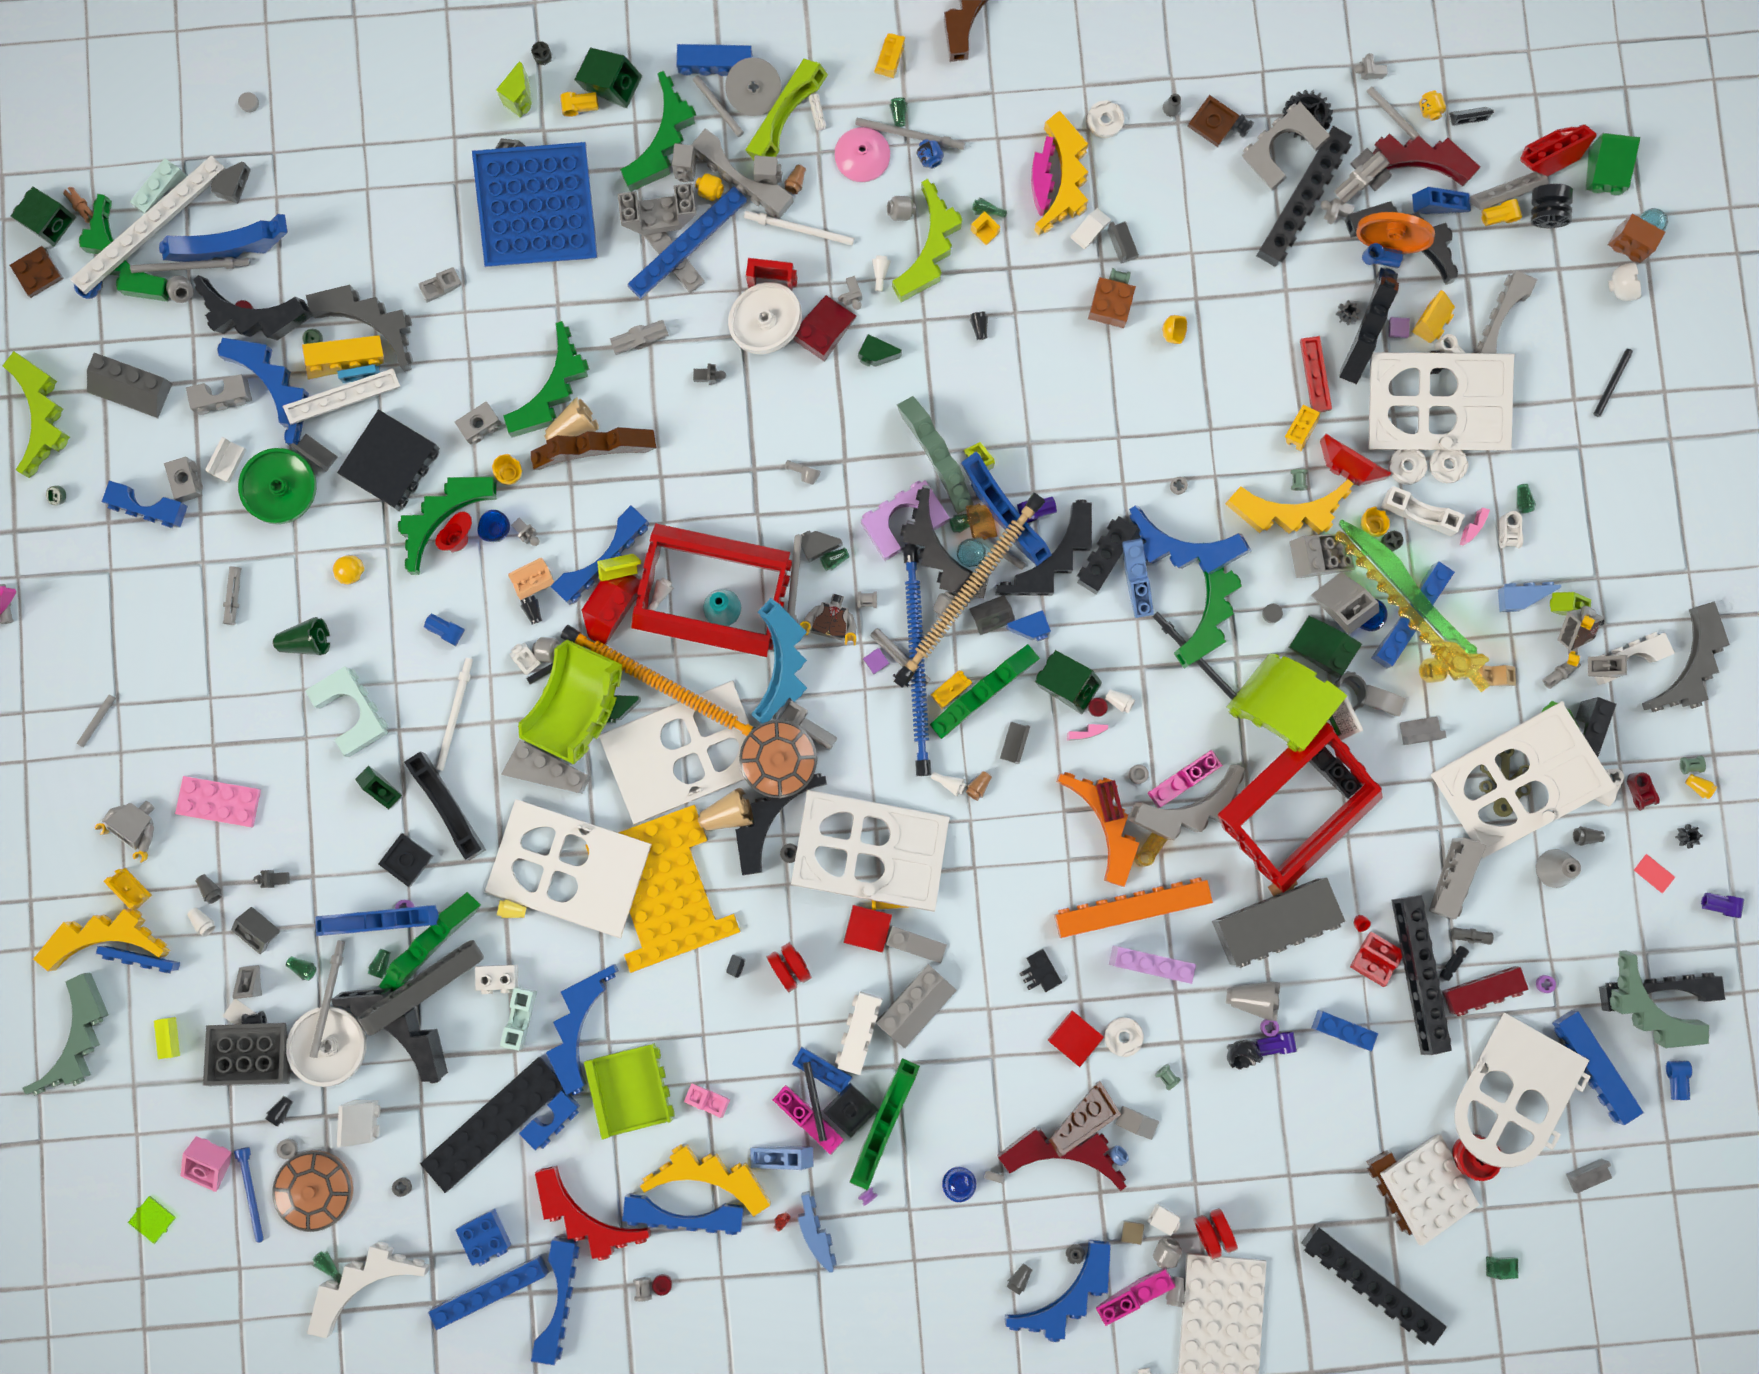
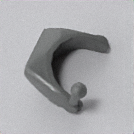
[1334,671,1368,712]

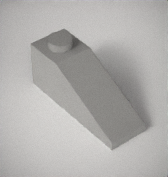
[886,926,947,963]

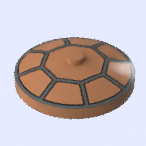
[739,720,817,798]
[272,1150,353,1232]

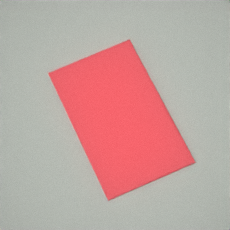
[1634,854,1675,894]

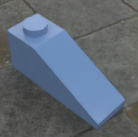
[750,1146,814,1170]

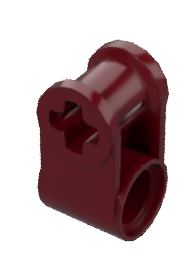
[1627,772,1660,811]

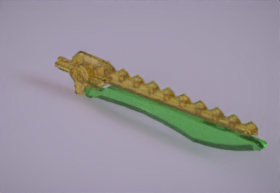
[1334,520,1490,692]

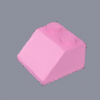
[181,1136,232,1192]

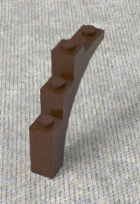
[944,0,989,62]
[530,427,656,470]

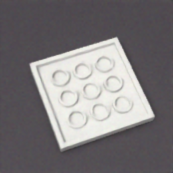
[1380,1134,1479,1245]

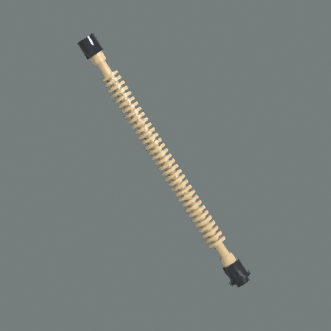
[893,492,1046,688]

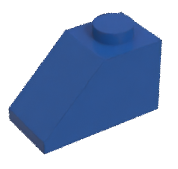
[1006,610,1051,642]

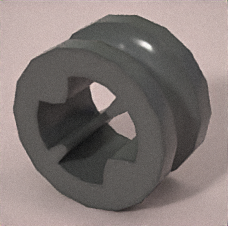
[392,1177,412,1197]

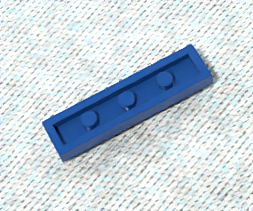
[96,946,180,973]

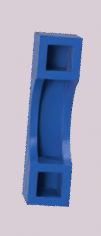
[102,480,188,529]

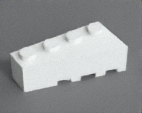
[835,991,882,1075]

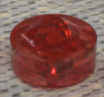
[773,1211,791,1232]

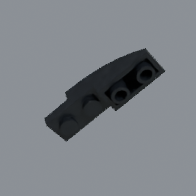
[1309,746,1362,799]

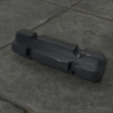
[1440,946,1469,981]

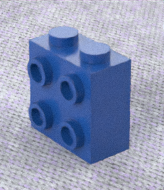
[455,1209,512,1266]

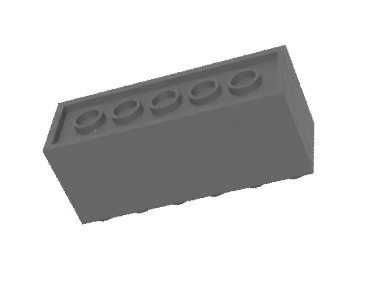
[1212,878,1346,968]

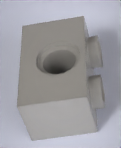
[672,144,697,182]
[753,156,782,185]
[455,401,502,445]
[164,456,203,502]

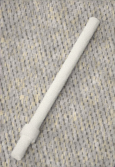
[744,211,854,245]
[436,658,473,771]

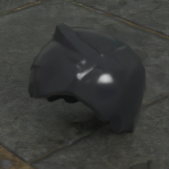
[1226,1040,1263,1070]

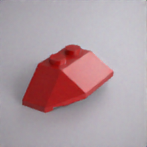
[1520,124,1597,176]
[1320,434,1391,486]
[582,575,640,646]

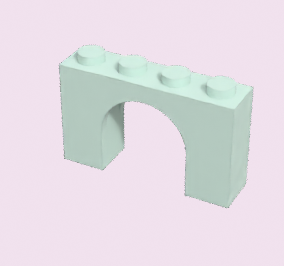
[305,666,388,757]

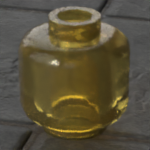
[1419,657,1450,683]

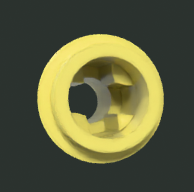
[497,899,526,918]

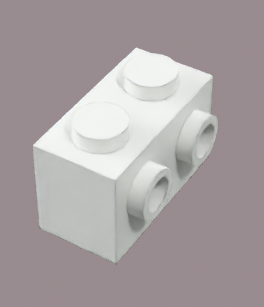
[475,965,518,994]

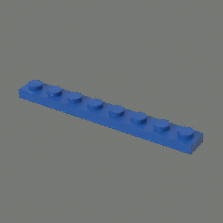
[627,187,747,299]

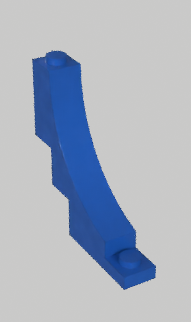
[159,214,288,262]
[217,337,309,447]
[546,964,619,1096]

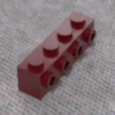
[1442,966,1529,1016]

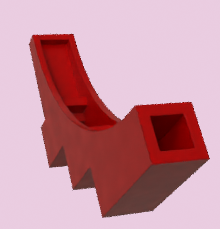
[535,1166,651,1261]

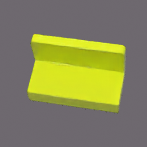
[597,554,641,581]
[154,1017,180,1059]

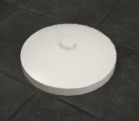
[728,283,802,354]
[286,1007,367,1087]

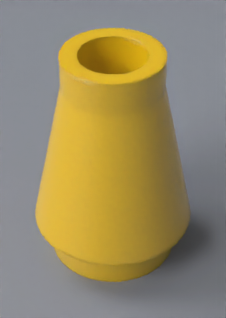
[1685,774,1717,799]

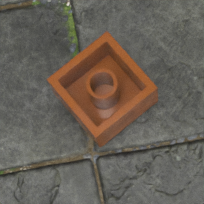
[1608,213,1666,263]
[1088,277,1136,328]

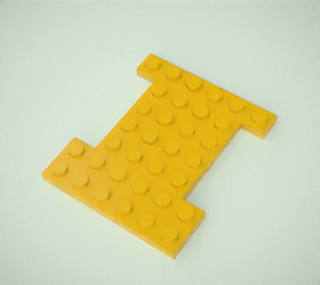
[585,805,740,973]

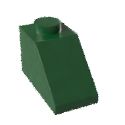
[858,334,902,367]
[607,695,641,723]
[355,765,402,810]

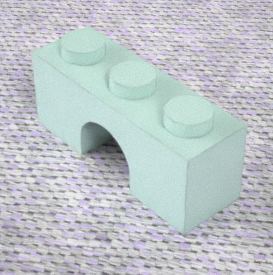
[130,158,187,214]
[500,987,537,1051]

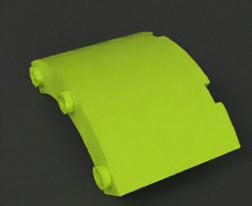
[518,640,622,764]
[1226,653,1348,752]

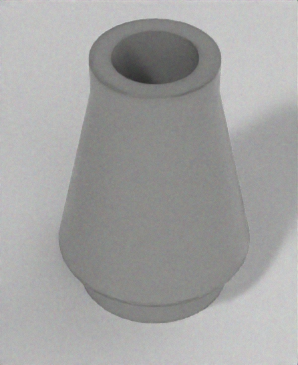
[1165,1276,1185,1307]

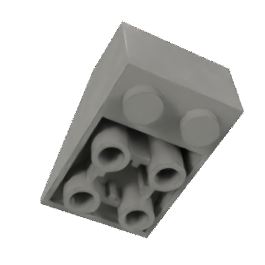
[1290,533,1355,578]
[1311,572,1379,635]

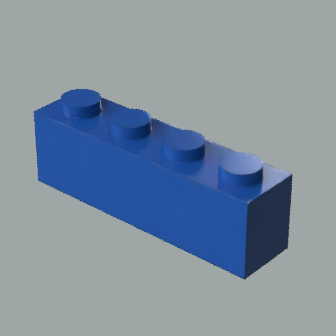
[676,44,753,76]

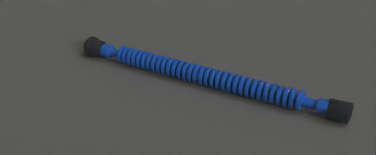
[901,543,931,776]

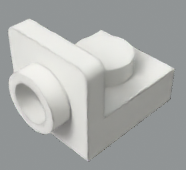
[510,642,541,675]

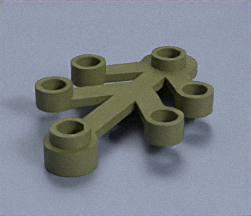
[1479,749,1531,817]

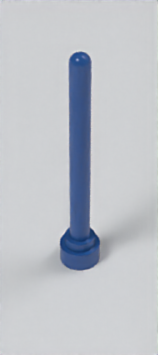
[233,1147,263,1243]

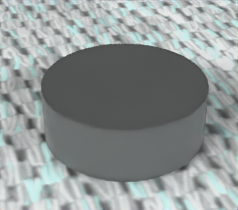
[1262,604,1283,623]

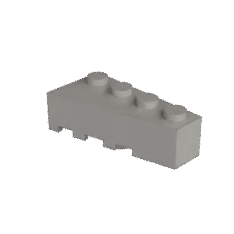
[501,740,591,794]
[1429,837,1486,919]

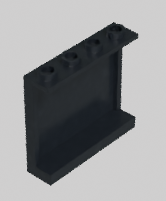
[337,409,440,511]

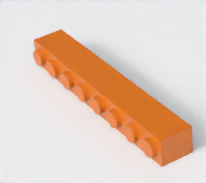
[1054,877,1213,938]

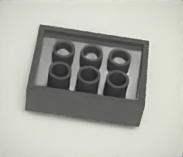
[203,1023,290,1086]

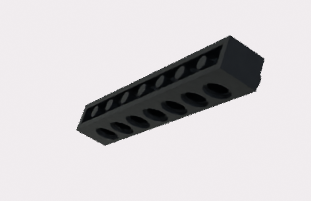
[1256,126,1353,267]
[1391,895,1452,1055]
[1301,1224,1447,1346]

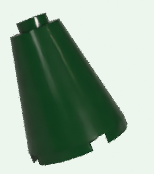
[273,617,330,655]

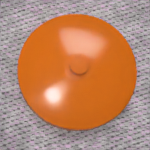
[1356,212,1435,254]

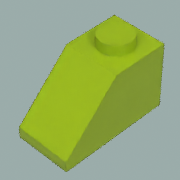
[1550,592,1591,616]

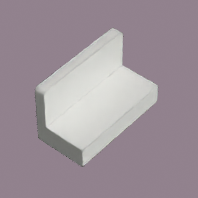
[205,437,246,483]

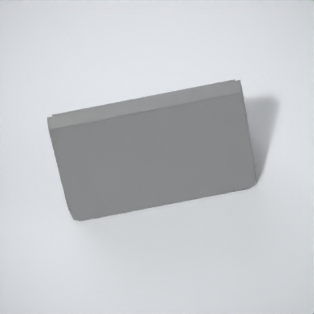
[799,719,837,750]

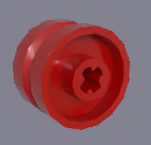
[767,942,812,993]
[1452,1134,1501,1181]
[1194,1208,1238,1260]

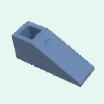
[1498,582,1561,612]

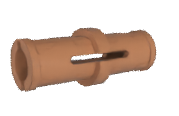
[63,187,94,223]

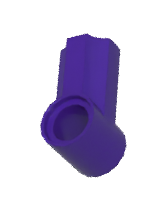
[1017,496,1057,523]
[1701,893,1745,918]
[1256,1032,1297,1056]

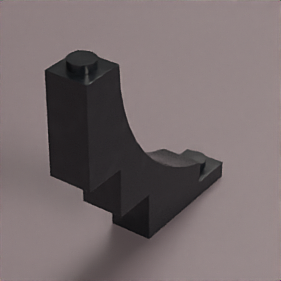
[995,499,1092,596]
[331,988,448,1083]

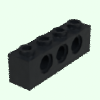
[1077,516,1138,594]

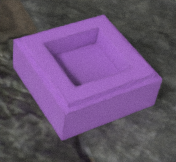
[1389,317,1410,338]
[863,648,889,675]

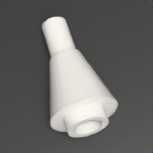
[872,255,891,291]
[648,578,674,611]
[931,772,967,797]

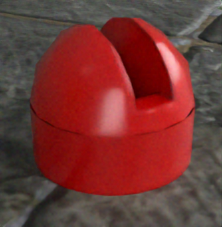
[1353,915,1371,932]

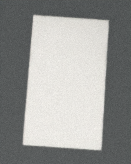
[223,999,257,1024]

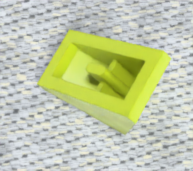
[964,442,995,470]

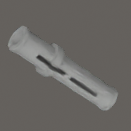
[223,566,242,625]

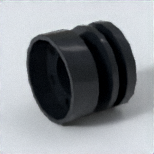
[1531,184,1573,228]

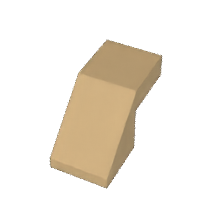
[1476,665,1516,686]

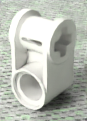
[1499,511,1523,548]
[1594,769,1624,807]

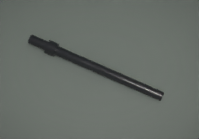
[1152,611,1237,700]

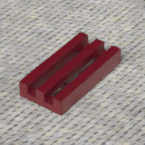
[1096,780,1124,823]

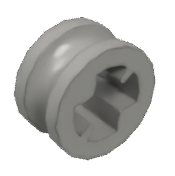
[1170,477,1188,495]

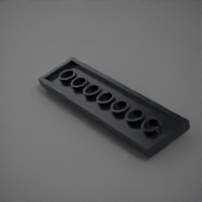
[420,1056,563,1193]

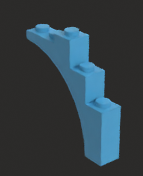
[751,598,807,724]

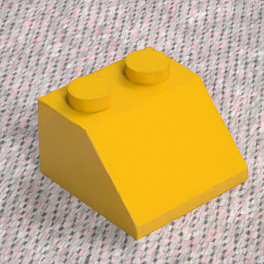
[1412,290,1455,343]

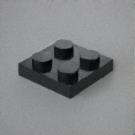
[378,833,433,887]
[823,1082,878,1138]

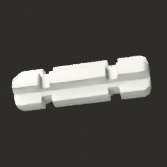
[809,93,826,131]

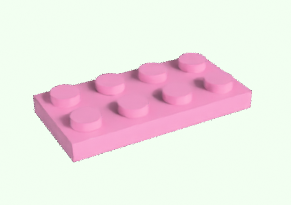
[175,776,261,827]

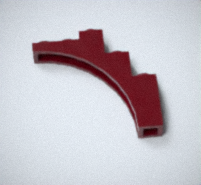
[1373,133,1481,187]
[997,1127,1127,1191]

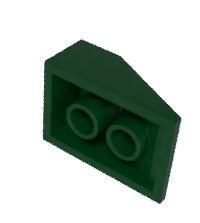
[1288,616,1362,678]

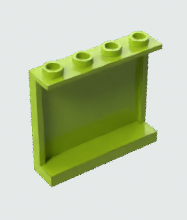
[584,1043,675,1140]

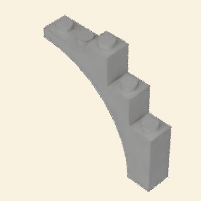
[1128,765,1245,840]

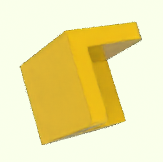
[971,211,1000,245]

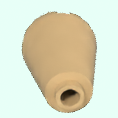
[544,397,599,440]
[698,788,754,830]

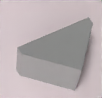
[1588,655,1627,678]
[232,965,262,999]
[1115,1106,1159,1140]

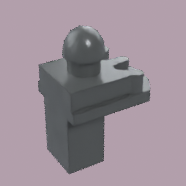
[693,363,726,385]
[253,870,290,888]

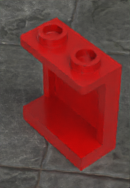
[746,258,798,292]

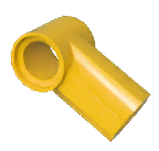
[560,92,599,117]
[1481,199,1522,226]

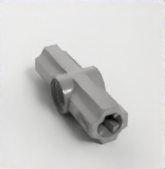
[1334,151,1390,203]
[610,320,669,355]

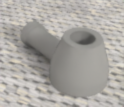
[785,460,821,485]

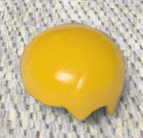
[1162,315,1187,344]
[492,454,523,485]
[1360,506,1390,537]
[333,555,364,585]

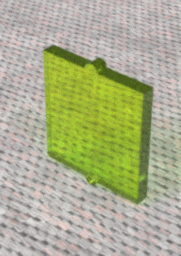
[128,1196,176,1244]

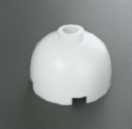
[1608,262,1641,301]

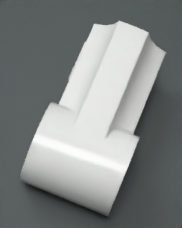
[1435,334,1465,353]

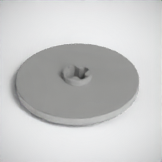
[725,58,781,116]

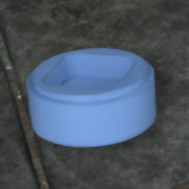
[1109,1145,1129,1166]

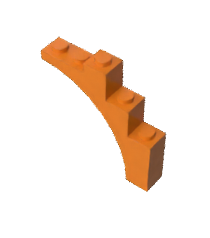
[1056,772,1139,887]

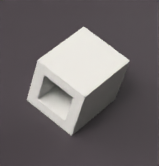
[1147,1204,1180,1236]

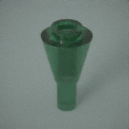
[972,197,1007,218]
[312,1251,342,1284]

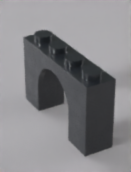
[1575,697,1616,757]

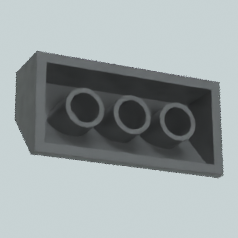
[87,352,172,418]

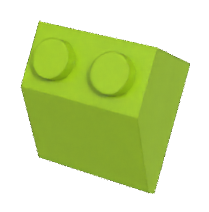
[496,61,532,118]

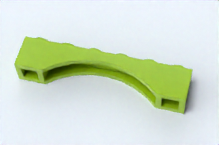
[745,58,828,160]

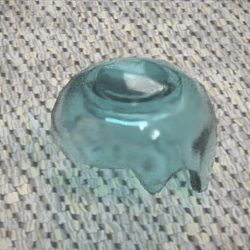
[1640,208,1668,231]
[956,538,986,567]

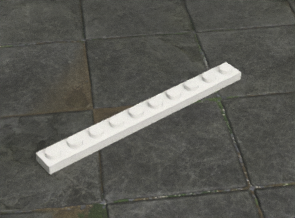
[70,156,225,294]

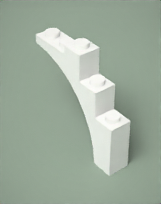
[307,1242,430,1338]

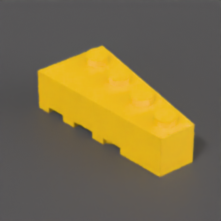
[302,335,384,380]

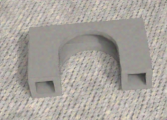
[1242,102,1331,191]

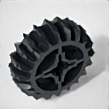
[1282,90,1333,141]

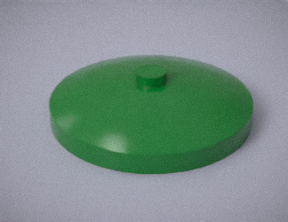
[238,448,317,524]

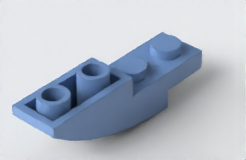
[1122,538,1154,618]
[798,1191,837,1273]

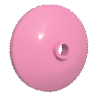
[835,127,890,182]

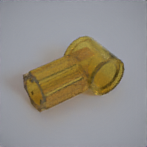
[1134,832,1168,867]

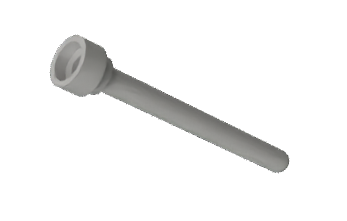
[787,534,802,623]

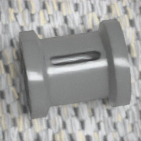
[858,591,877,608]
[633,1277,652,1301]

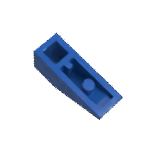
[1412,187,1471,214]

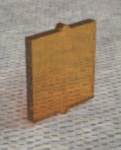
[966,503,998,540]

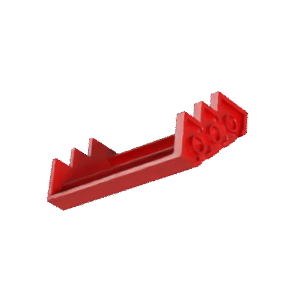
[631,523,793,657]
[1217,722,1383,893]

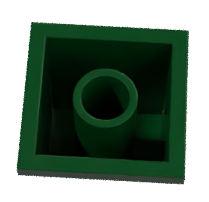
[574,47,642,108]
[10,186,76,247]
[1035,650,1102,714]

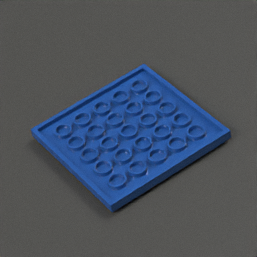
[472,142,598,267]

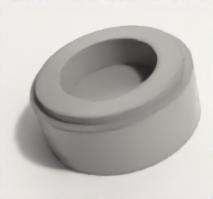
[238,92,259,113]
[1129,765,1149,784]
[277,1139,298,1159]
[984,1171,1005,1184]

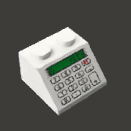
[1327,697,1363,740]

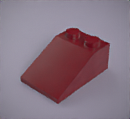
[794,295,857,362]

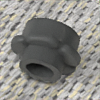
[1066,1244,1085,1264]

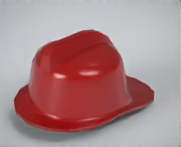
[435,511,472,553]

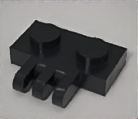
[1019,948,1062,992]

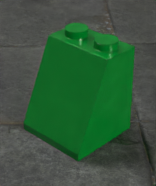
[1586,133,1640,195]

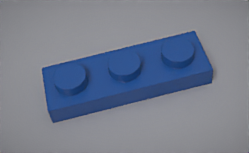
[792,1046,852,1093]

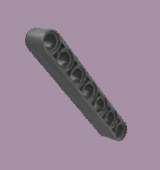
[357,940,484,1035]

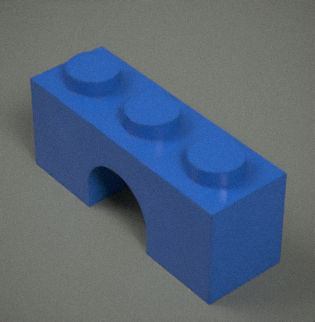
[1311,1010,1378,1052]
[519,1089,580,1150]

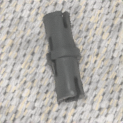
[1451,927,1493,945]

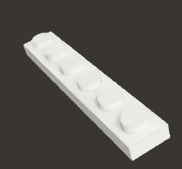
[283,369,400,425]

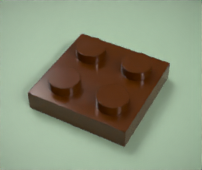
[1187,95,1240,147]
[10,246,63,298]

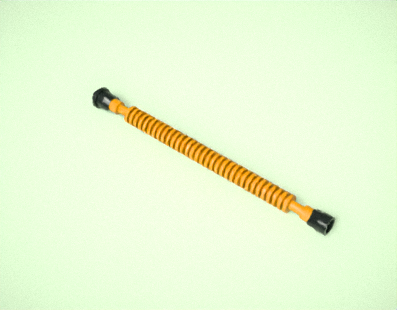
[561,625,756,736]

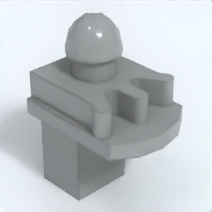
[1354,53,1388,80]
[1320,198,1354,224]
[838,275,862,310]
[511,518,540,546]

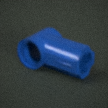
[1362,243,1403,268]
[424,613,465,646]
[1666,1061,1692,1100]

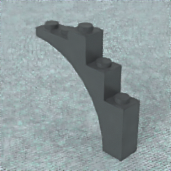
[306,284,413,372]
[1642,601,1730,712]

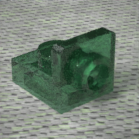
[1486,1256,1518,1280]

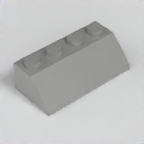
[876,964,957,1048]

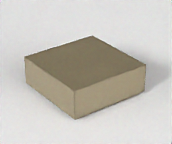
[1121,1221,1144,1245]

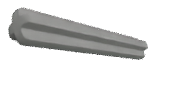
[870,628,931,685]

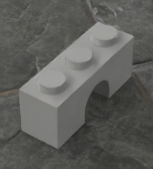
[186,374,252,415]

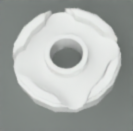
[1087,100,1124,138]
[1389,450,1427,485]
[1429,450,1468,484]
[1104,1017,1144,1057]

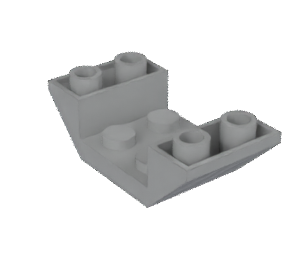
[618,183,696,235]

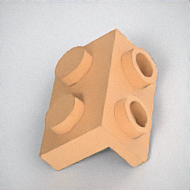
[508,558,554,600]

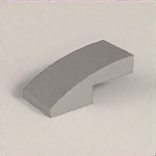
[419,267,462,302]
[1365,685,1406,716]

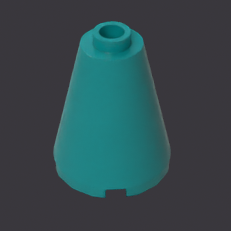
[703,589,741,626]

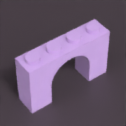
[861,480,950,561]
[1109,946,1196,984]

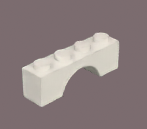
[1381,486,1465,536]
[1595,632,1675,685]

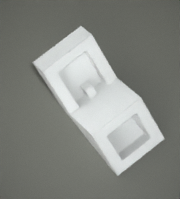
[1070,208,1111,249]

